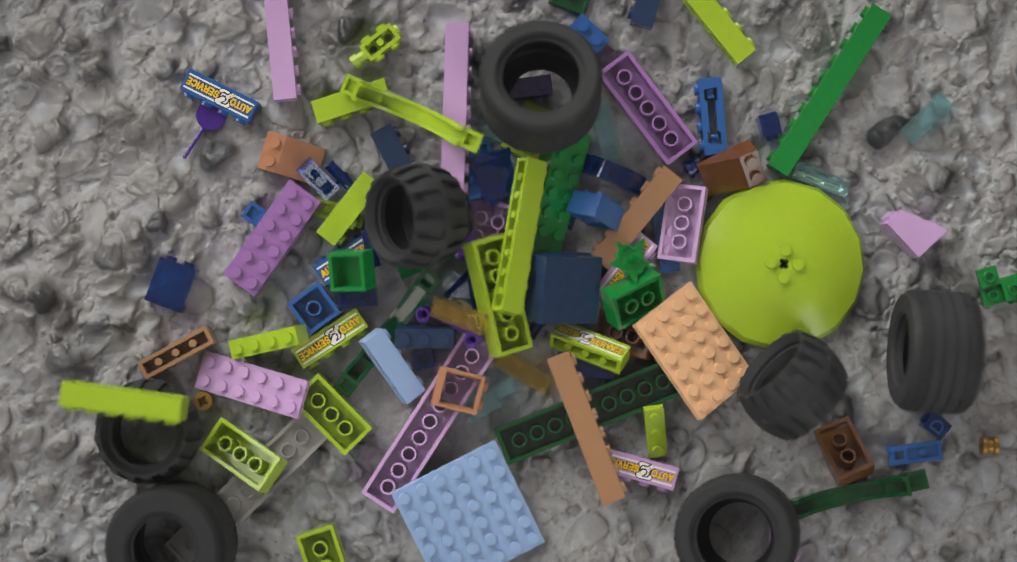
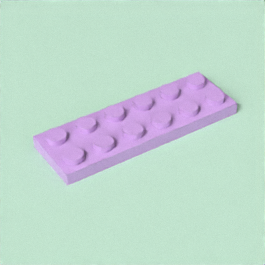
[195,351,311,419]

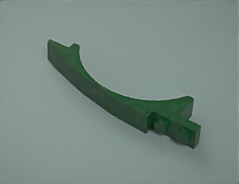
[333,268,442,398]
[789,469,929,520]

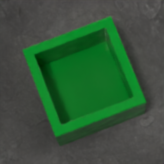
[327,249,376,292]

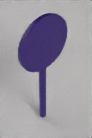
[183,105,227,159]

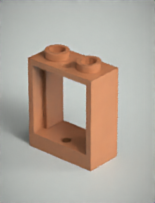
[431,366,489,415]

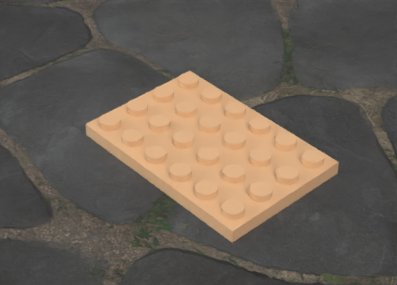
[632,281,748,421]

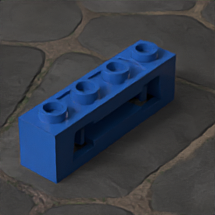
[693,77,727,157]

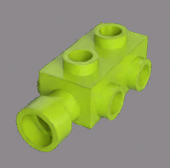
[349,23,402,70]

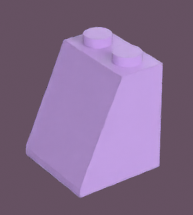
[879,210,947,259]

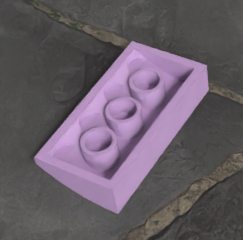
[657,184,708,265]

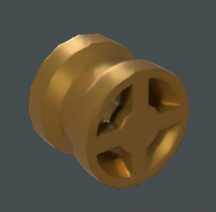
[193,391,215,411]
[979,437,1000,456]

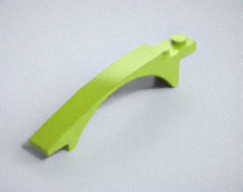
[340,74,484,153]

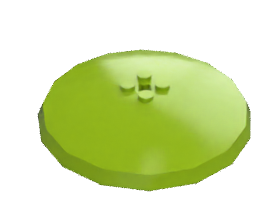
[695,179,865,348]

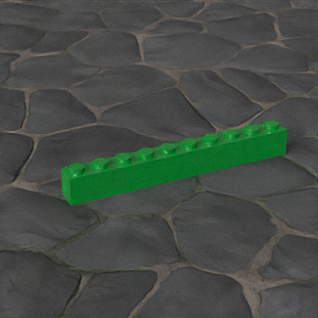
[766,3,892,178]

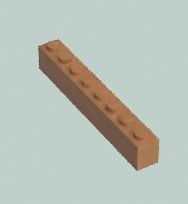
[546,351,627,506]

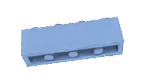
[359,328,425,404]

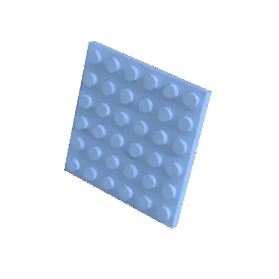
[391,440,545,562]

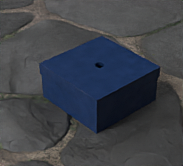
[524,252,602,324]

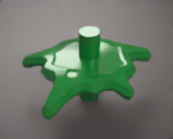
[609,239,656,283]

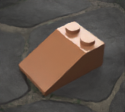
[257,131,326,186]

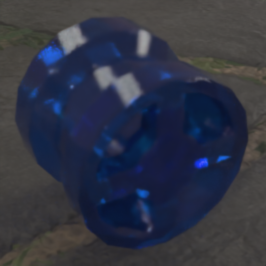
[682,155,700,179]

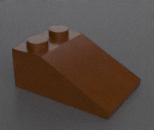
[696,139,767,196]
[597,310,654,362]
[813,416,875,488]

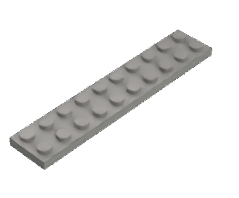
[164,413,328,562]

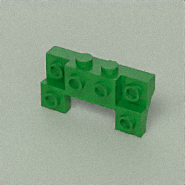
[975,265,1017,308]

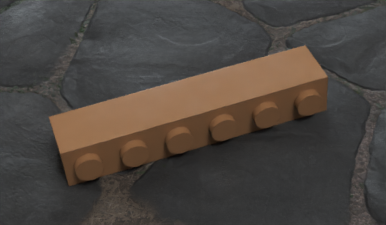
[591,165,683,270]

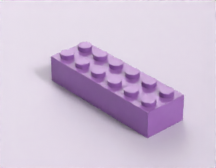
[602,50,698,166]
[223,179,323,296]

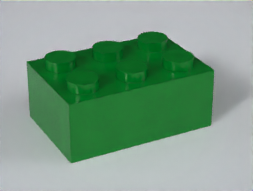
[600,268,666,331]

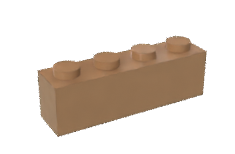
[137,326,218,379]

